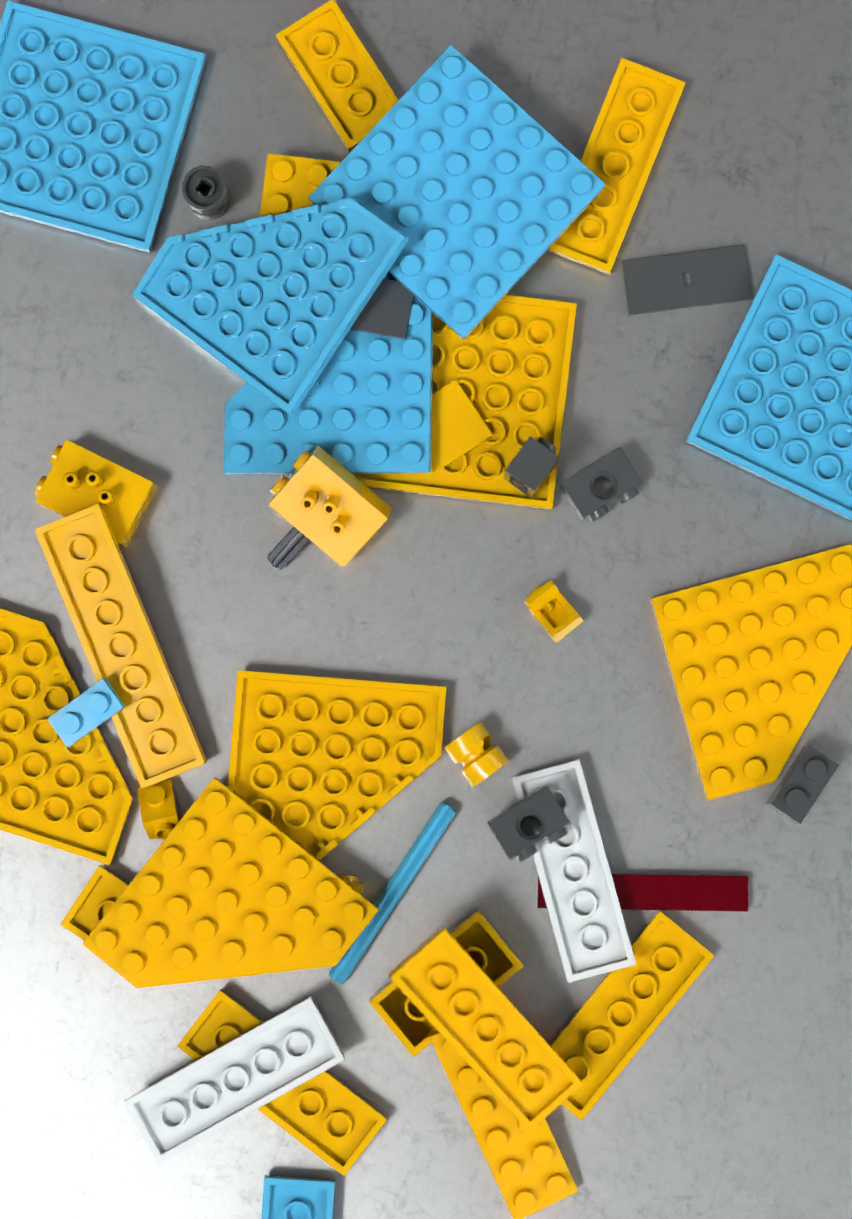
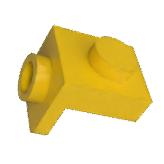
[524,580,583,643]
[137,780,180,839]

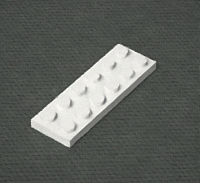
[512,759,636,983]
[124,996,345,1164]

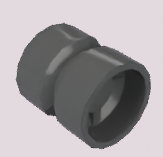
[182,165,231,220]

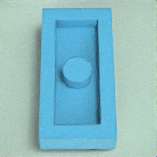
[47,678,126,747]

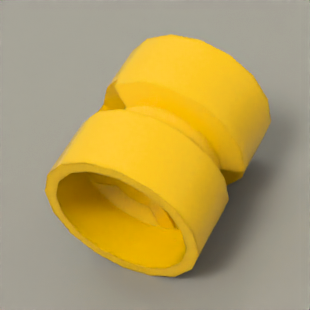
[444,722,509,787]

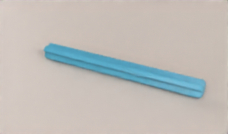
[329,802,456,984]

